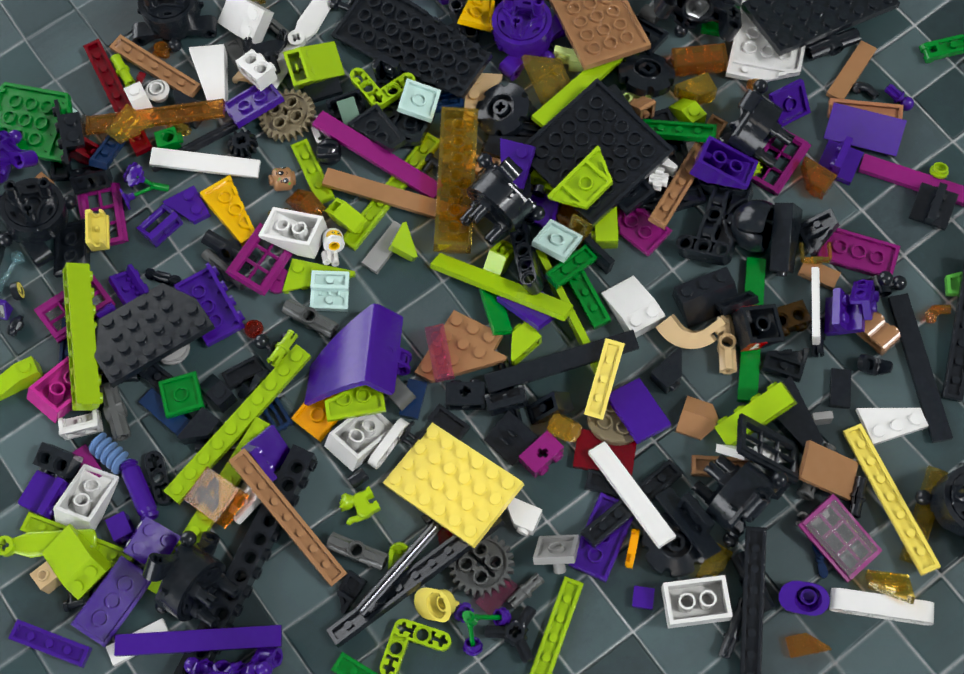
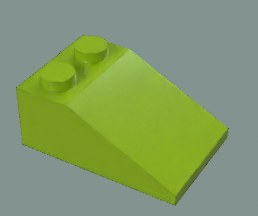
[42,524,113,600]

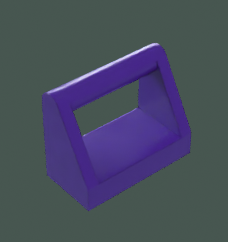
[136,204,183,248]

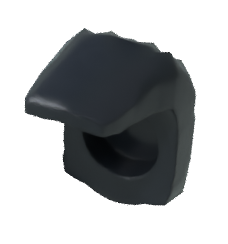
[857,354,893,375]

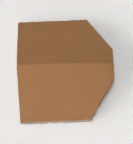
[675,396,718,441]

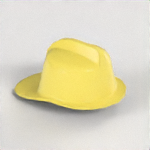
[414,587,459,622]

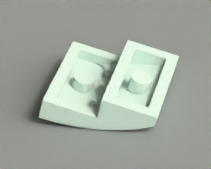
[310,270,350,312]

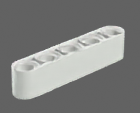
[829,588,934,625]

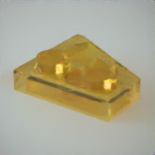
[105,104,155,144]

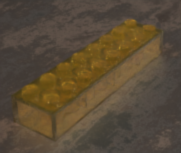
[433,107,478,254]

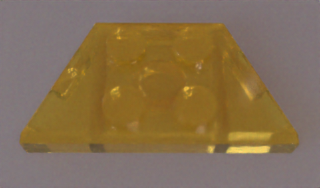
[521,55,571,106]

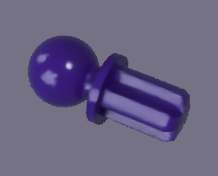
[884,84,914,111]

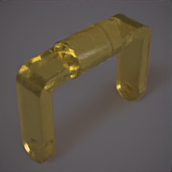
[799,242,832,264]

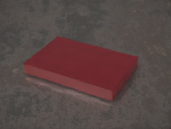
[573,428,636,476]

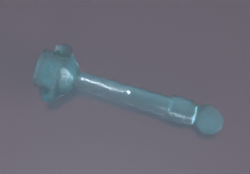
[0,251,26,293]

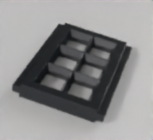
[736,413,799,484]

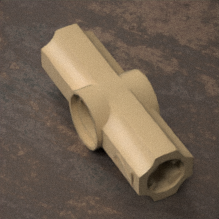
[716,315,737,375]

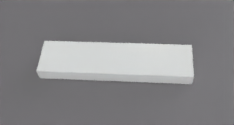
[812,267,820,345]

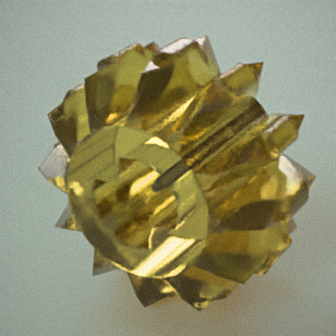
[547,413,582,443]

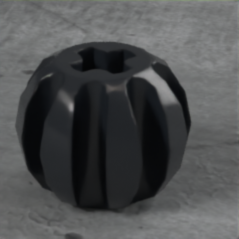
[317,138,342,166]

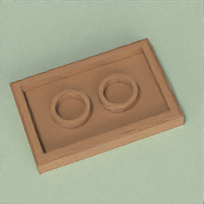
[799,440,859,501]

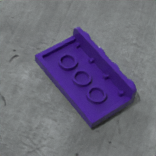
[174,262,245,347]

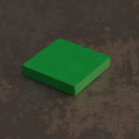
[158,371,205,419]

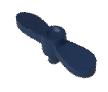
[812,543,828,579]

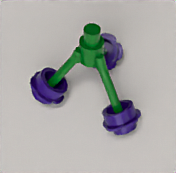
[454,602,511,656]

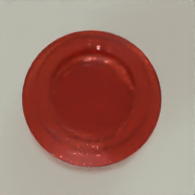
[244,320,264,338]

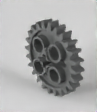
[448,535,515,599]

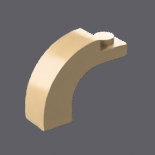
[656,314,728,349]

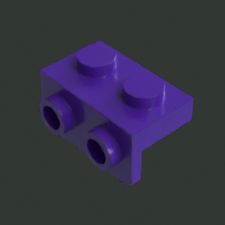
[108,264,149,305]
[849,279,879,320]

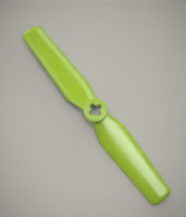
[0,529,97,558]

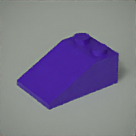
[689,135,759,190]

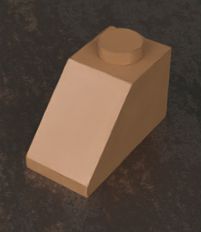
[629,96,656,119]

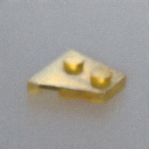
[865,570,915,604]

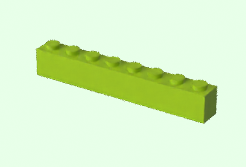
[62,262,103,411]

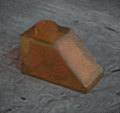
[800,156,838,200]
[286,189,326,216]

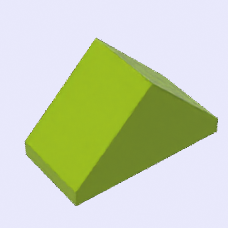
[388,222,418,262]

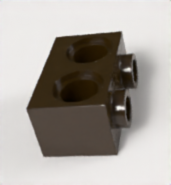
[777,299,812,337]

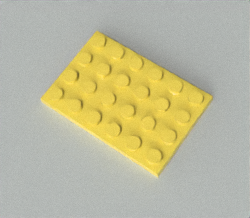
[383,423,524,548]

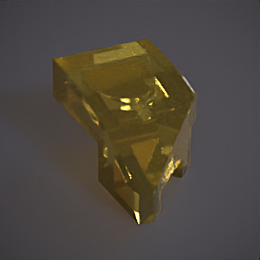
[696,542,733,578]

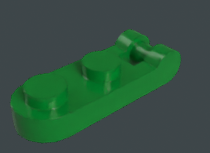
[919,34,964,64]

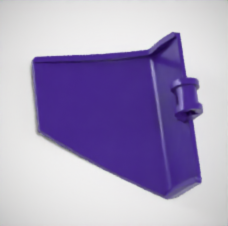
[304,304,412,406]

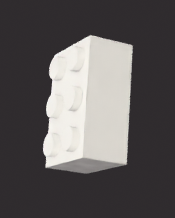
[661,575,733,629]

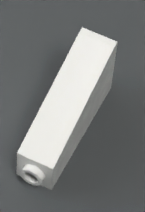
[189,44,228,110]

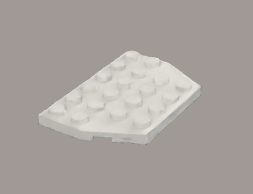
[725,0,806,82]

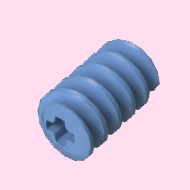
[88,432,130,474]

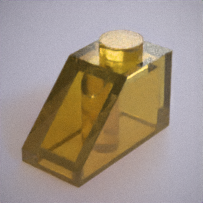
[674,72,717,105]

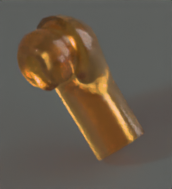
[925,305,951,323]

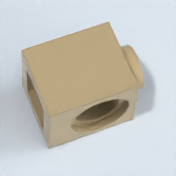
[30,561,62,594]

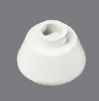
[145,79,169,103]

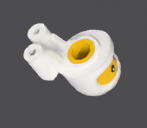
[321,228,345,267]

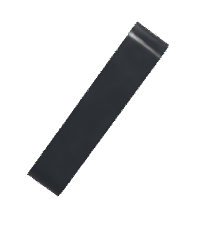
[509,221,544,295]

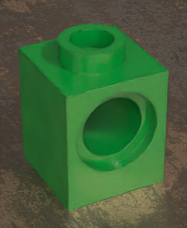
[154,126,184,150]

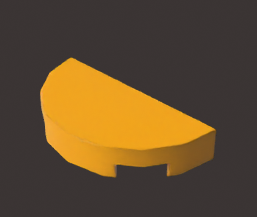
[625,528,640,569]

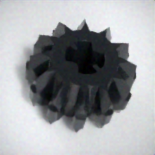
[227,128,258,158]

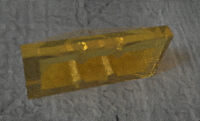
[568,214,594,249]

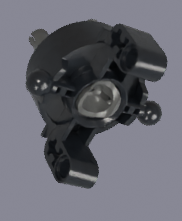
[654,0,742,42]

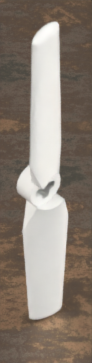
[272,0,331,89]

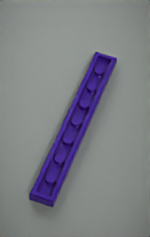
[114,625,282,657]

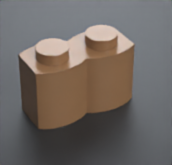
[856,312,901,356]

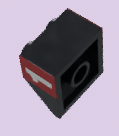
[731,304,785,352]

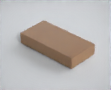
[798,257,841,291]

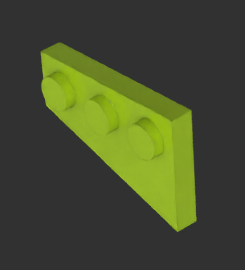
[324,385,386,422]

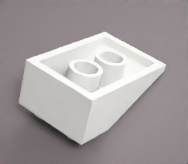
[217,0,274,44]
[258,207,328,259]
[601,275,665,338]
[324,413,393,472]
[53,464,120,530]

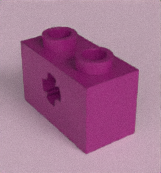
[519,430,564,478]

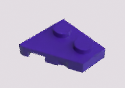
[163,185,211,225]

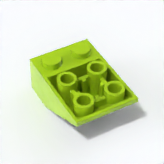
[283,41,345,90]

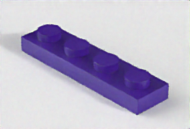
[8,619,93,668]

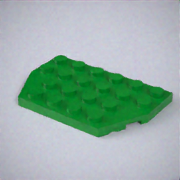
[0,82,73,163]

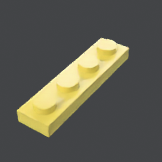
[584,338,625,420]

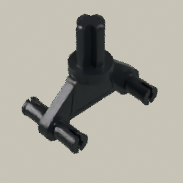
[243,29,288,75]

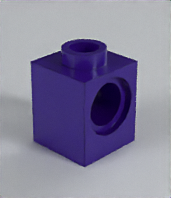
[105,511,135,545]

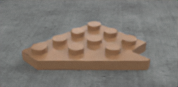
[415,310,508,383]

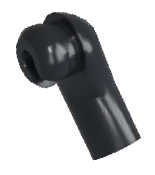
[852,81,880,100]

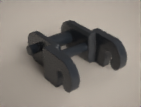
[400,421,427,449]

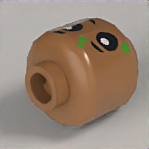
[268,167,296,191]

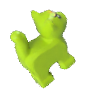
[339,486,381,525]

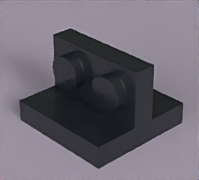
[908,182,959,231]

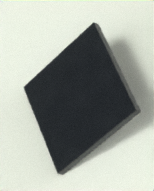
[484,410,538,466]

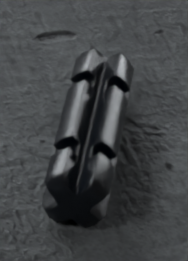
[145,268,181,286]

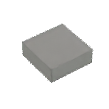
[811,411,834,425]

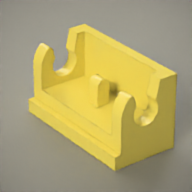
[85,209,110,251]

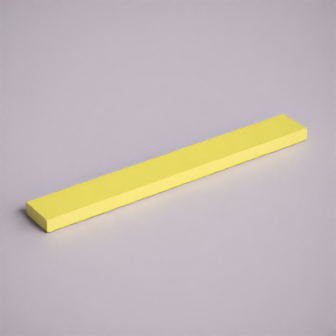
[842,423,941,576]

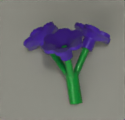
[119,162,169,210]

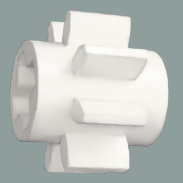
[648,167,669,191]

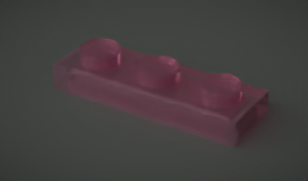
[425,324,455,383]

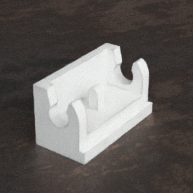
[58,409,103,440]

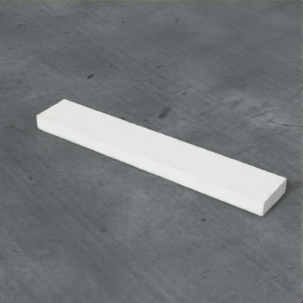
[149,147,261,179]
[588,441,676,549]

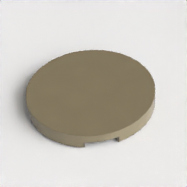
[587,390,634,446]

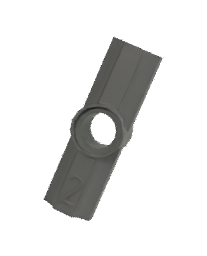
[282,298,339,339]
[100,382,131,441]
[326,532,389,571]

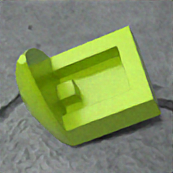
[388,541,409,572]

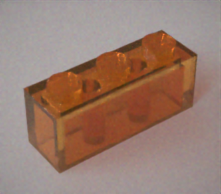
[670,43,728,77]

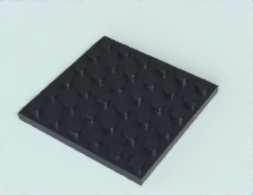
[525,78,675,227]

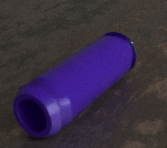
[119,459,159,520]

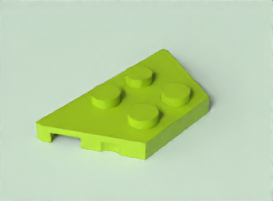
[547,145,613,210]

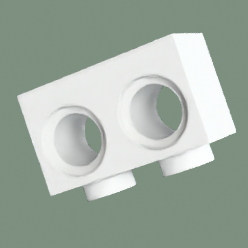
[235,49,278,91]

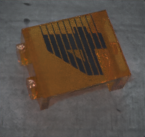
[183,467,249,528]

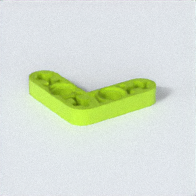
[350,68,415,109]
[380,618,452,674]

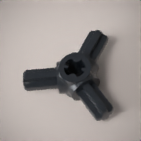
[485,605,536,663]

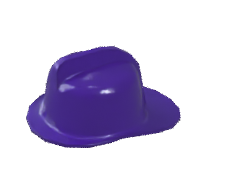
[779,581,830,616]

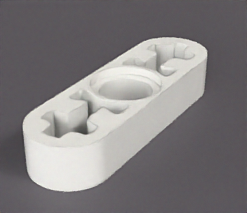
[368,418,409,469]

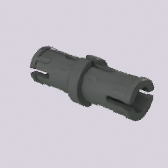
[506,572,545,610]

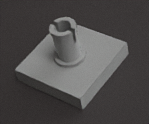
[533,534,580,574]

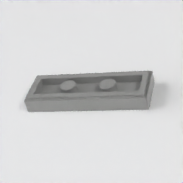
[361,221,401,274]

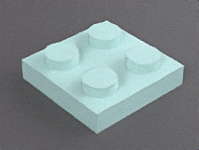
[397,78,441,123]
[531,219,583,263]

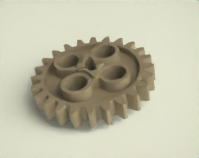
[258,88,317,143]

